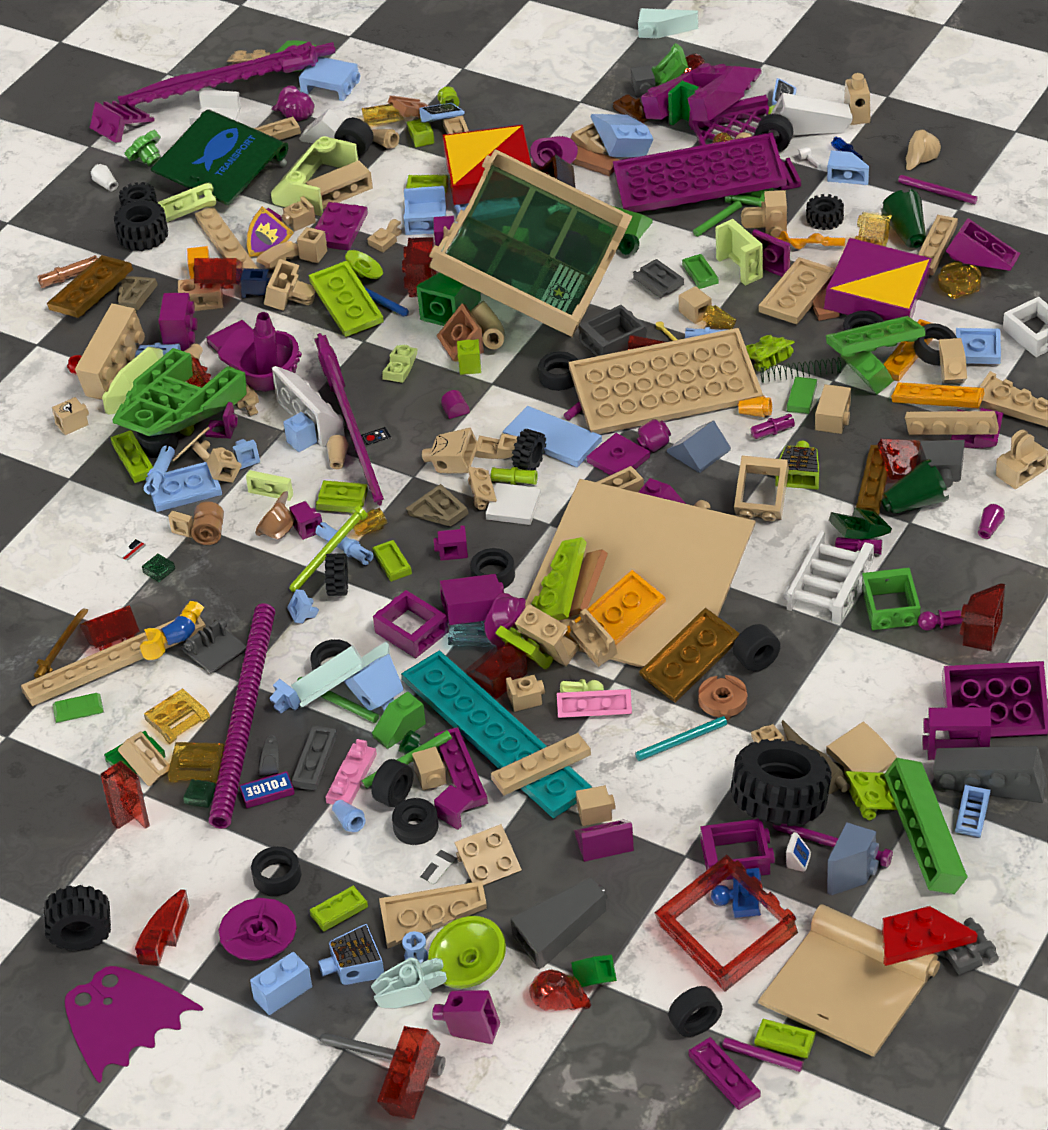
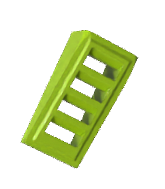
[406,119,435,147]

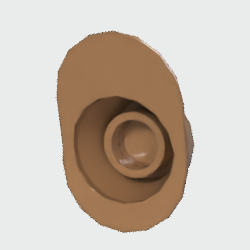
[255,491,294,540]

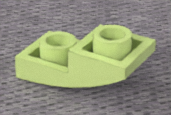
[382,345,417,383]

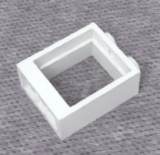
[1003,297,1048,357]

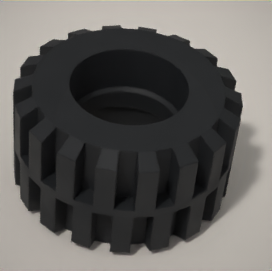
[114,200,168,251]
[44,885,111,951]

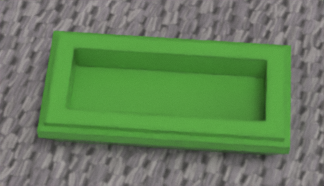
[53,693,104,723]

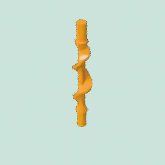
[775,231,845,249]

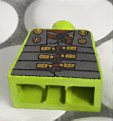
[775,441,819,490]

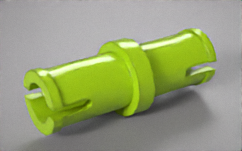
[490,467,538,485]

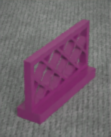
[689,94,777,146]

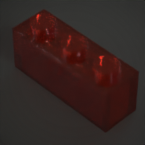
[377,1026,441,1119]

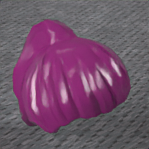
[271,86,315,121]

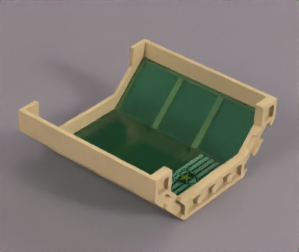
[429,149,633,338]

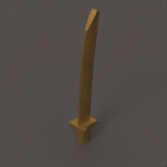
[34,608,88,678]

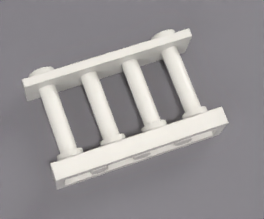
[784,531,874,624]

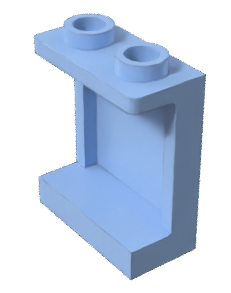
[299,57,360,101]
[404,186,446,235]

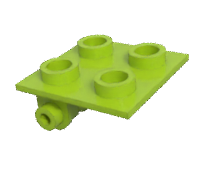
[745,335,795,372]
[845,771,897,820]

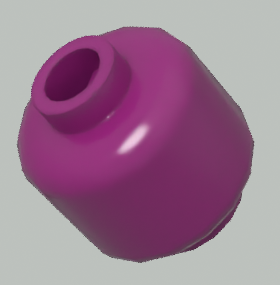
[636,419,671,453]

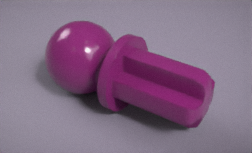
[918,610,963,630]

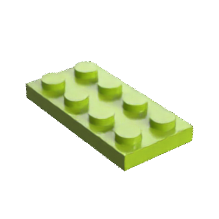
[309,261,384,337]

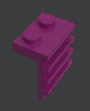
[90,101,155,143]

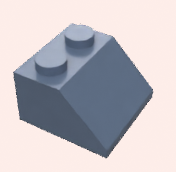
[827,823,879,895]

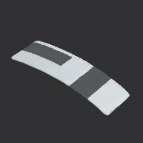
[419,845,458,884]

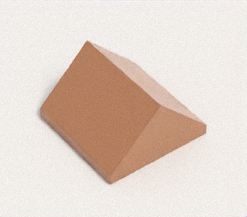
[436,303,484,362]

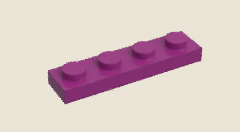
[434,727,488,810]

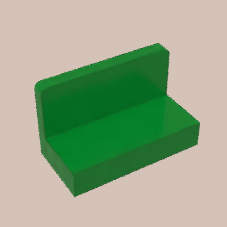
[668,81,699,126]

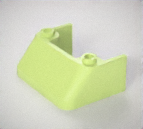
[271,136,358,216]

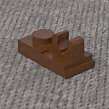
[613,94,650,123]

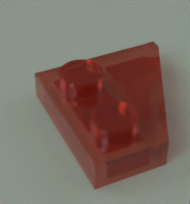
[877,439,920,480]

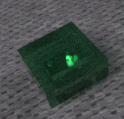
[142,553,175,582]
[183,779,216,808]

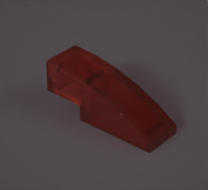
[135,889,189,966]

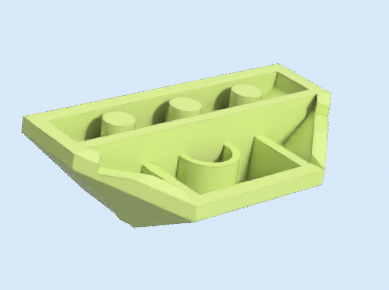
[102,347,164,415]

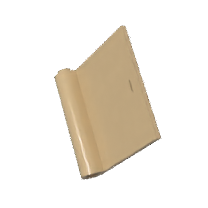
[758,904,940,1057]

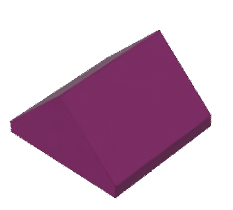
[574,819,634,862]

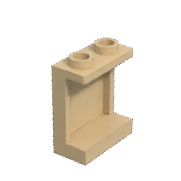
[515,604,580,667]

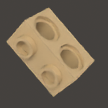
[178,276,223,311]

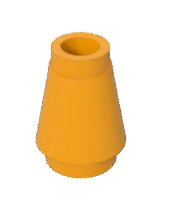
[738,395,772,418]

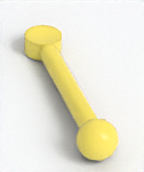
[655,321,677,341]

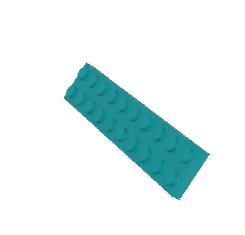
[401,650,592,819]

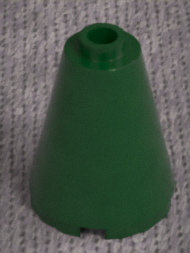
[881,189,926,248]
[881,459,949,514]

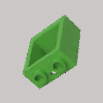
[862,568,921,630]

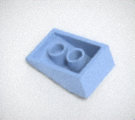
[590,114,653,157]

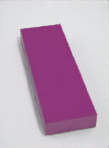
[688,1037,761,1110]

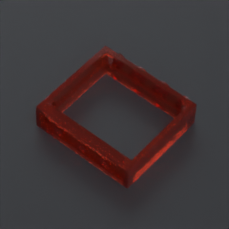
[654,855,798,992]

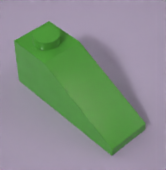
[840,351,894,395]

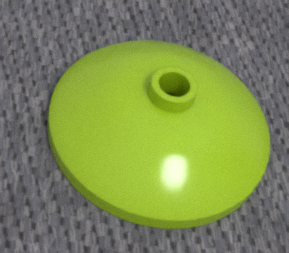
[428,916,506,988]

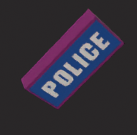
[239,771,295,808]

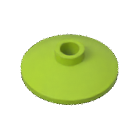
[345,250,383,279]

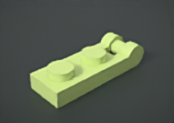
[158,183,217,222]

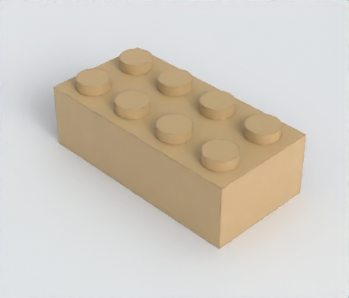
[75,304,145,400]

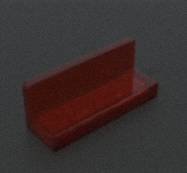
[100,761,150,829]

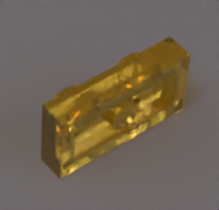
[361,104,404,126]

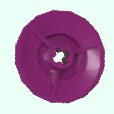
[219,898,297,961]

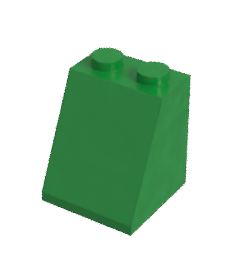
[417,263,481,326]

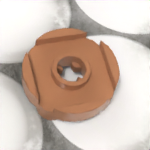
[698,675,748,720]

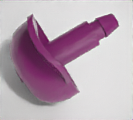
[218,312,302,392]

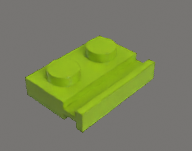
[316,480,368,513]

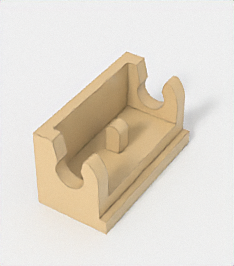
[569,608,618,667]

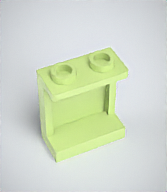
[715,219,763,286]

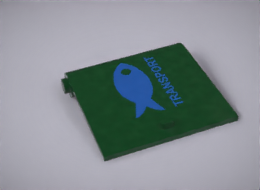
[151,109,289,206]

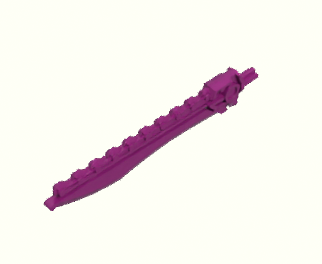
[118,42,336,107]
[314,333,384,506]

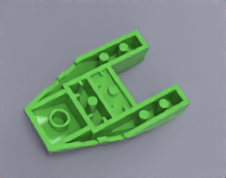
[112,348,247,436]

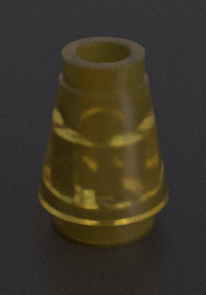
[702,305,736,330]
[353,508,388,537]

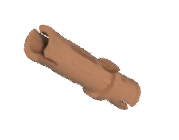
[37,255,97,288]

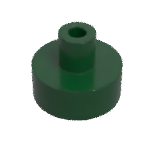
[618,234,640,255]
[399,730,422,755]

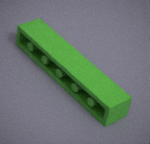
[884,757,968,894]

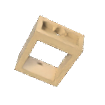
[734,456,789,521]

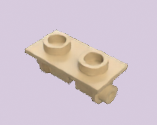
[467,466,497,510]

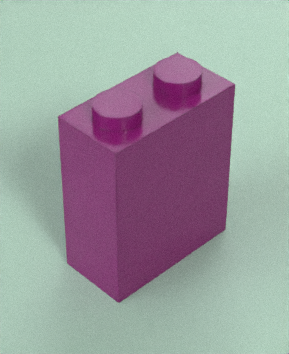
[440,574,504,625]

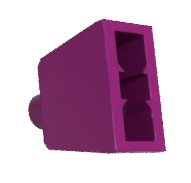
[432,990,500,1044]

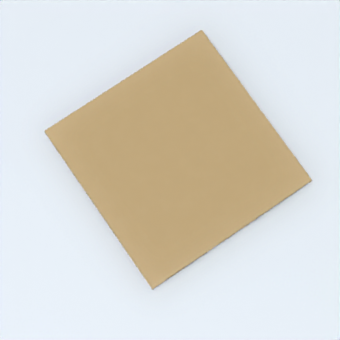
[517,479,756,668]

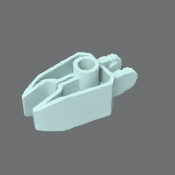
[371,957,447,1009]

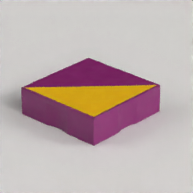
[824,238,932,321]

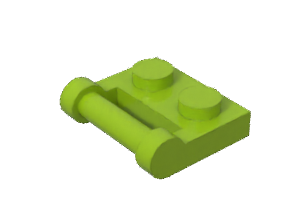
[495,625,553,669]

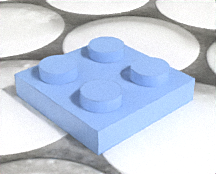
[956,328,1001,364]

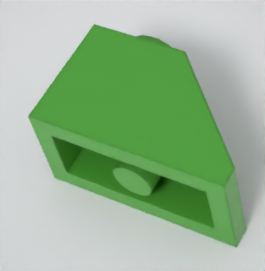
[372,691,426,749]

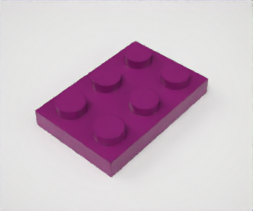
[315,202,368,251]

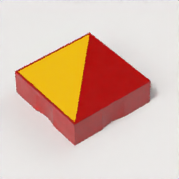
[443,125,535,205]

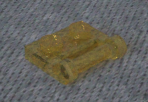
[144,688,210,744]
[168,742,225,784]

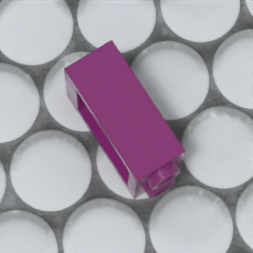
[373,590,449,659]
[922,707,991,760]
[700,819,775,882]

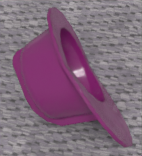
[530,136,578,168]
[485,593,526,646]

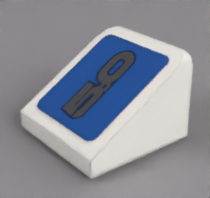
[786,832,811,872]

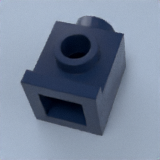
[240,268,271,298]

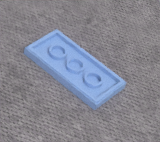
[503,406,602,467]

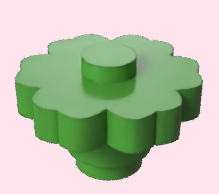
[124,130,161,166]

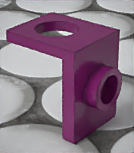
[205,402,238,439]

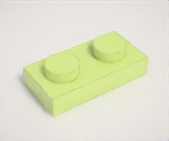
[246,470,293,501]

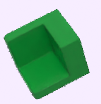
[571,954,617,988]

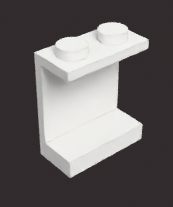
[189,90,241,125]

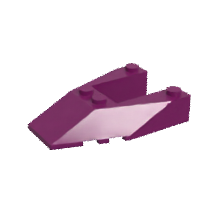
[641,63,762,121]

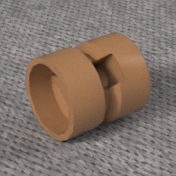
[191,502,224,545]

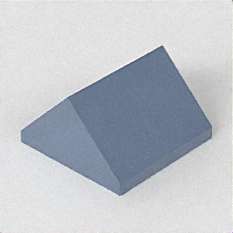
[667,420,731,473]

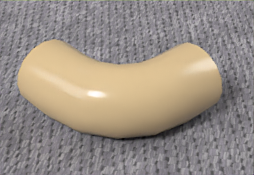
[470,300,505,350]

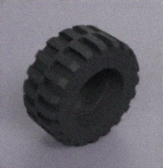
[730,739,832,826]

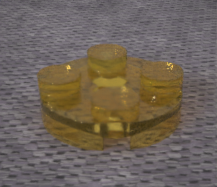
[938,262,981,299]

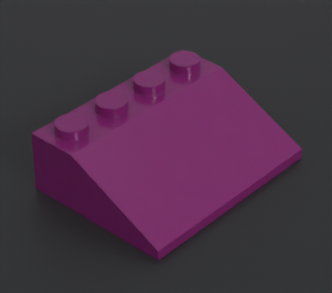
[942,661,1048,739]

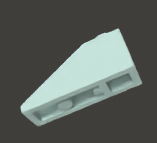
[638,9,698,38]

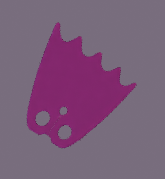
[65,966,204,1083]

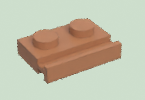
[387,95,428,119]

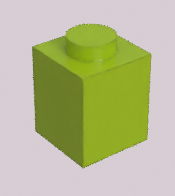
[457,339,481,375]

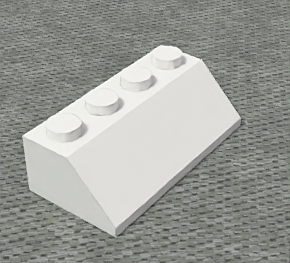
[272,366,345,447]

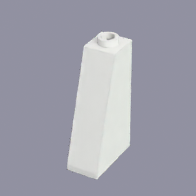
[769,93,853,136]

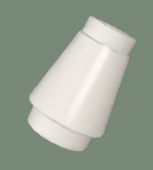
[91,164,118,192]

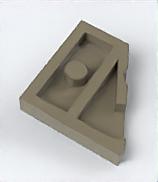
[118,276,158,310]
[406,484,469,527]

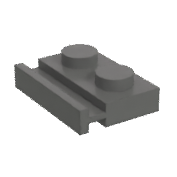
[633,259,684,298]

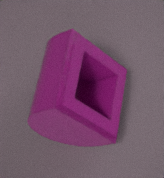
[441,390,470,419]

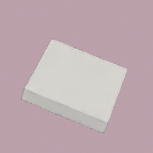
[486,483,541,525]

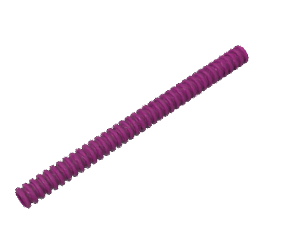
[208,603,276,829]

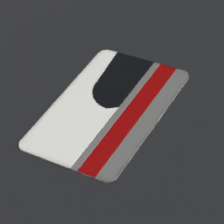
[115,538,146,561]

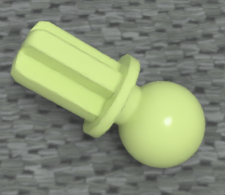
[560,679,604,693]

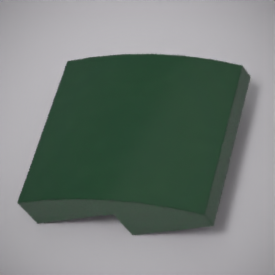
[828,508,892,539]

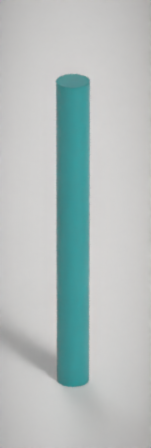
[635,716,727,761]

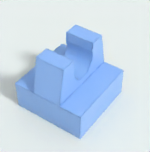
[232,439,260,469]
[287,590,319,623]
[269,679,301,714]

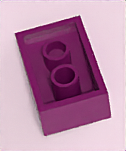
[946,218,1020,271]

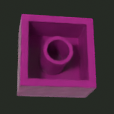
[159,293,198,351]

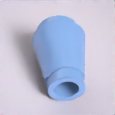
[332,800,366,832]

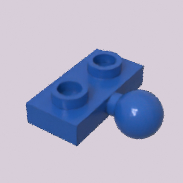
[711,868,761,918]

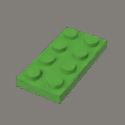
[826,316,925,357]

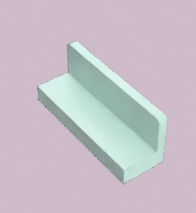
[291,645,366,707]

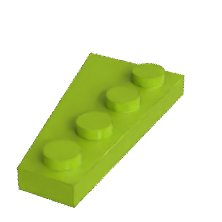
[531,537,587,620]

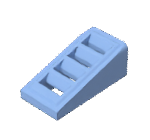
[955,785,990,838]

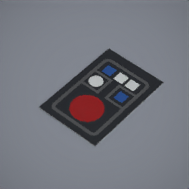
[361,427,392,446]

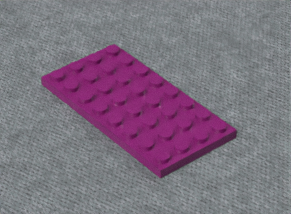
[613,133,787,213]

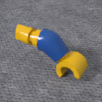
[140,601,204,660]

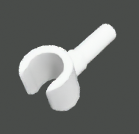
[797,146,821,168]

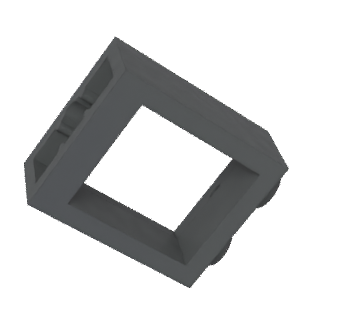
[578,305,647,356]

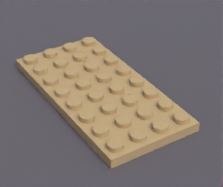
[569,328,763,434]

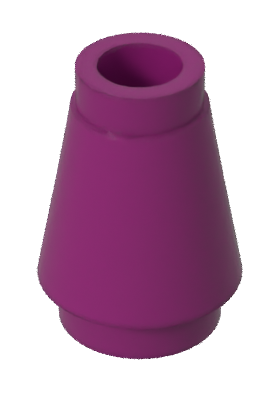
[978,504,1005,539]

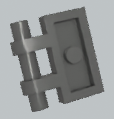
[943,918,999,975]

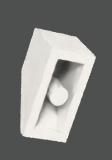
[299,109,343,143]

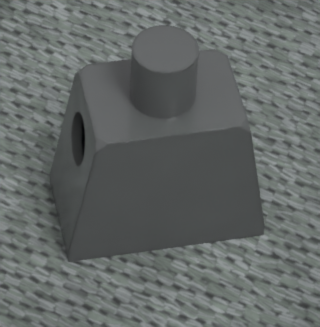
[920,440,965,488]

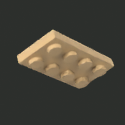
[759,257,835,324]

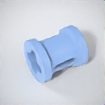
[402,931,428,963]

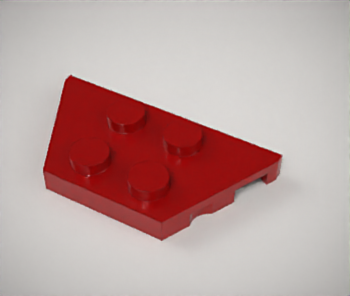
[882,906,978,966]

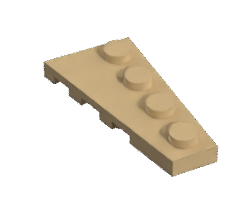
[979,371,1048,427]

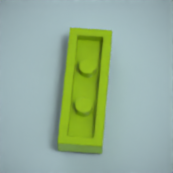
[110,430,153,483]

